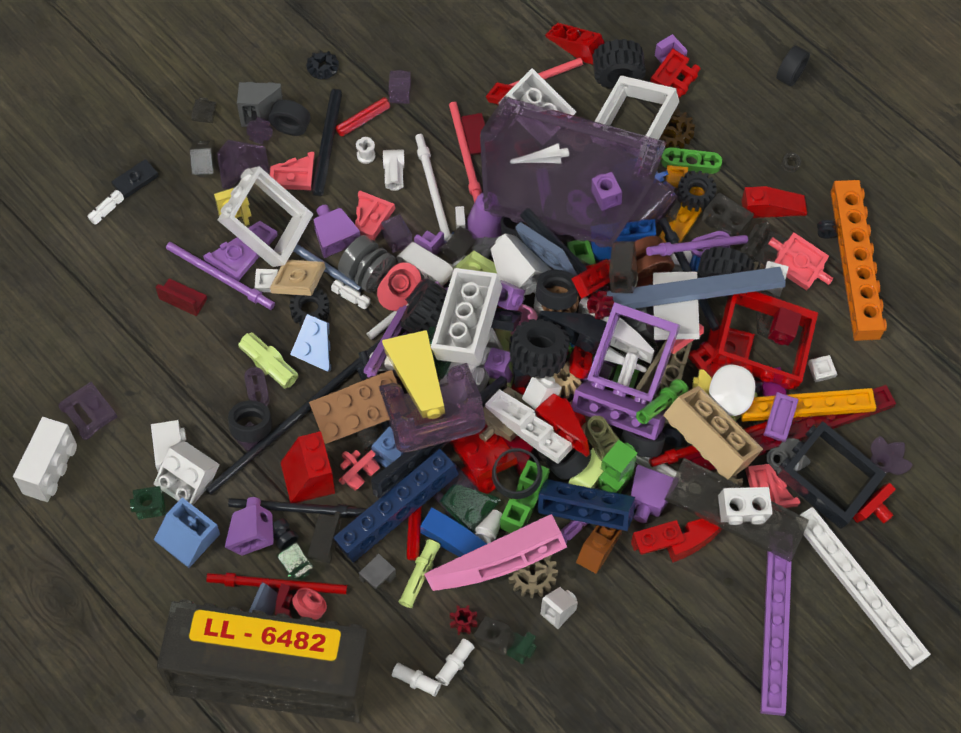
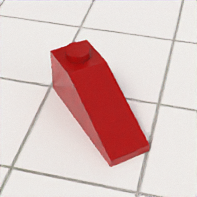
[741,186,807,219]
[535,393,590,457]

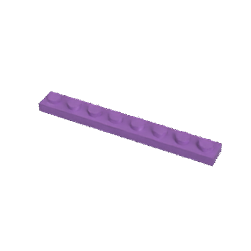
[760,531,792,716]

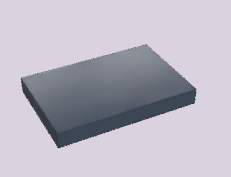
[515,222,577,276]

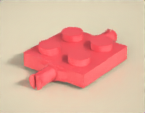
[768,232,833,291]

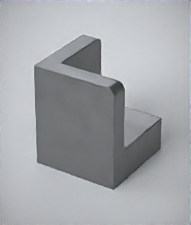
[359,554,396,589]

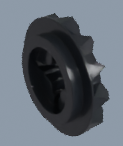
[306,50,339,79]

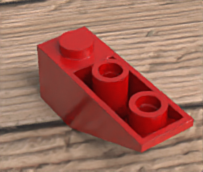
[545,23,605,65]

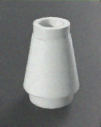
[475,510,502,544]

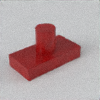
[853,483,896,524]

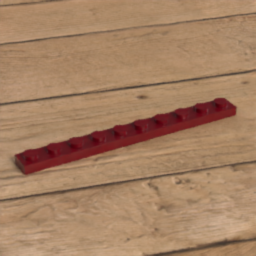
[683,385,896,480]

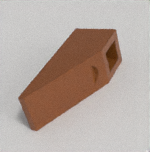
[576,525,623,573]

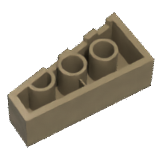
[630,340,693,429]

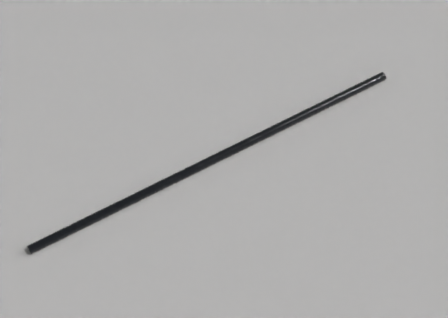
[205,279,451,495]

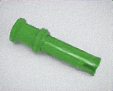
[636,379,688,424]

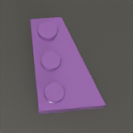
[203,221,278,281]

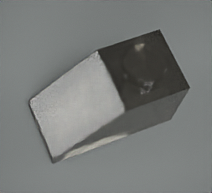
[190,140,215,177]

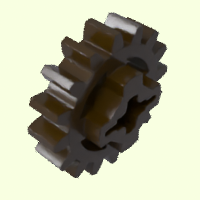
[650,108,695,149]

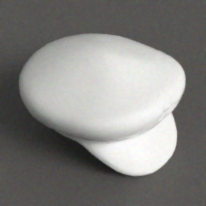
[709,364,755,416]

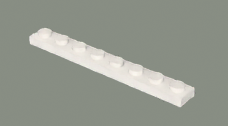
[793,507,931,670]

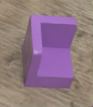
[655,34,687,63]
[414,231,444,255]

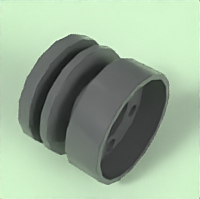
[338,235,396,293]

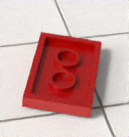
[450,419,518,483]

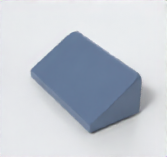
[247,583,278,620]

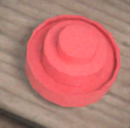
[292,588,327,620]

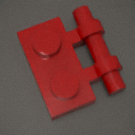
[650,49,701,99]

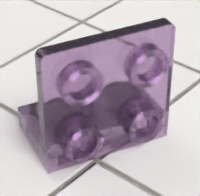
[217,140,270,189]

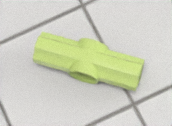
[238,332,298,389]

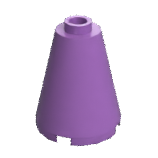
[465,192,504,242]

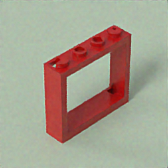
[712,291,818,390]

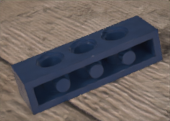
[538,479,635,531]

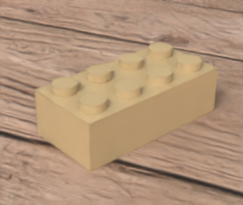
[663,386,763,479]

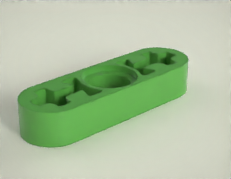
[661,148,722,174]

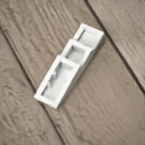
[578,297,654,364]
[485,389,573,464]

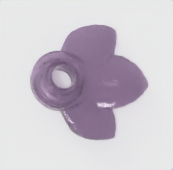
[870,436,913,475]

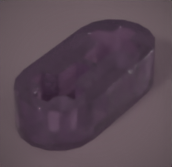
[244,367,269,406]

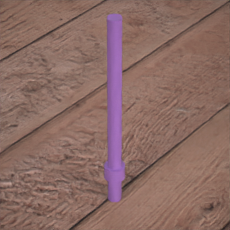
[646,235,748,256]
[166,242,275,310]

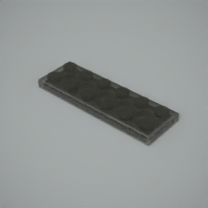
[664,458,809,562]

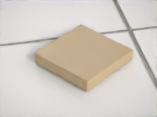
[270,260,326,296]

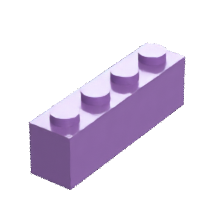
[571,382,666,440]

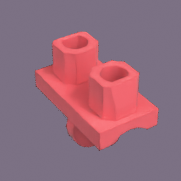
[338,450,380,491]

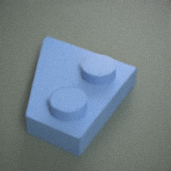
[290,314,331,371]

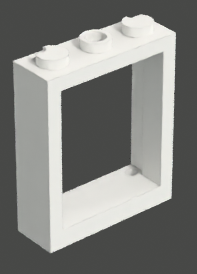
[588,76,679,159]
[218,166,313,267]

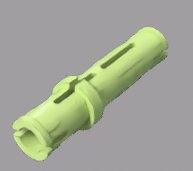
[398,539,441,608]

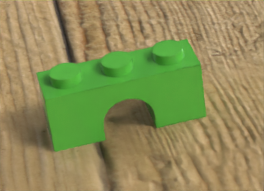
[597,440,637,494]
[500,460,549,533]

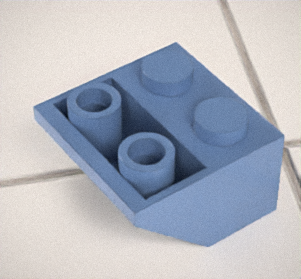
[154,497,220,568]

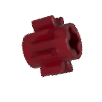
[587,291,614,319]
[449,605,478,635]

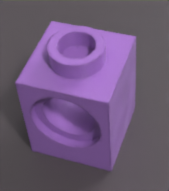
[591,172,622,211]
[497,280,525,311]

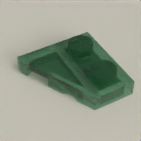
[439,484,501,533]

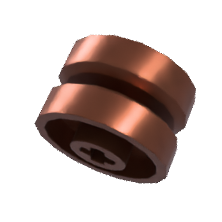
[619,236,675,287]

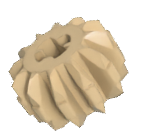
[552,361,582,399]

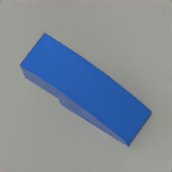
[420,508,487,557]

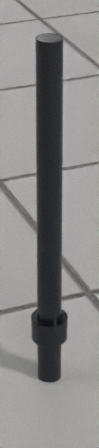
[659,218,720,331]
[228,498,366,518]

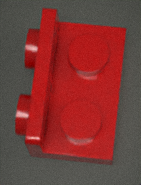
[631,520,684,555]

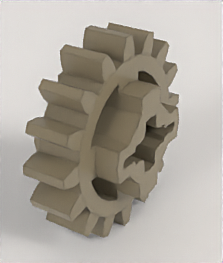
[507,555,558,598]

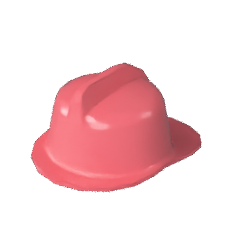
[377,262,421,311]

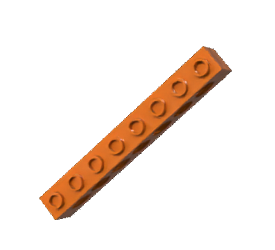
[831,180,887,341]

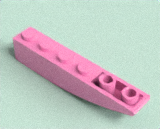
[425,514,567,591]

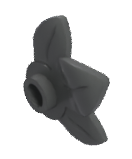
[766,438,811,474]

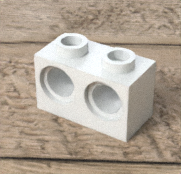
[718,487,773,525]

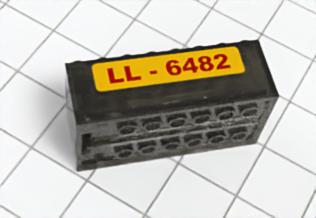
[157,599,371,723]

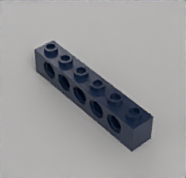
[333,449,459,563]

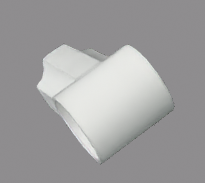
[383,150,404,191]

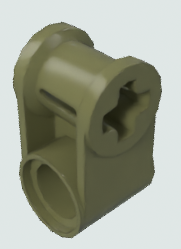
[585,415,619,461]

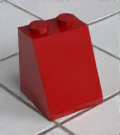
[280,431,335,503]

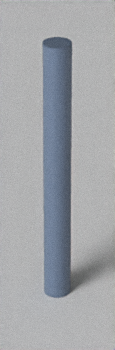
[293,244,362,292]

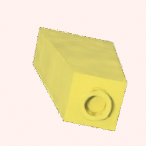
[382,330,445,419]

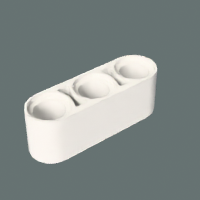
[396,242,454,286]

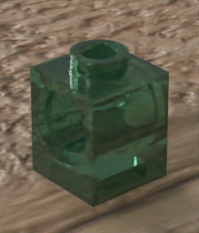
[130,486,166,520]

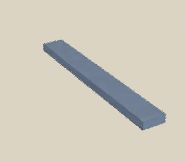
[607,267,785,309]

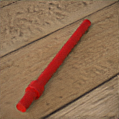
[649,422,767,467]
[206,572,347,594]

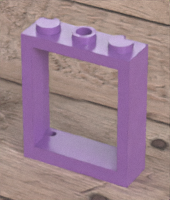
[587,302,680,405]

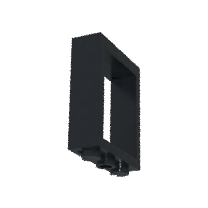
[777,421,886,529]

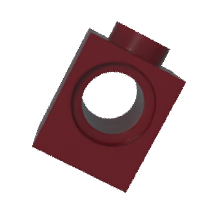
[768,307,802,346]

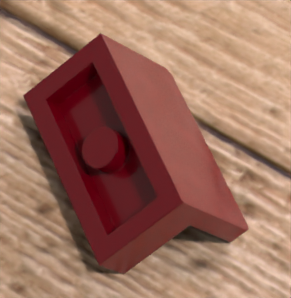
[156,278,207,316]

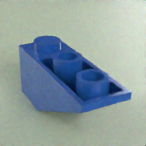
[590,219,656,261]

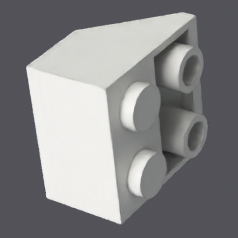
[154,441,220,505]

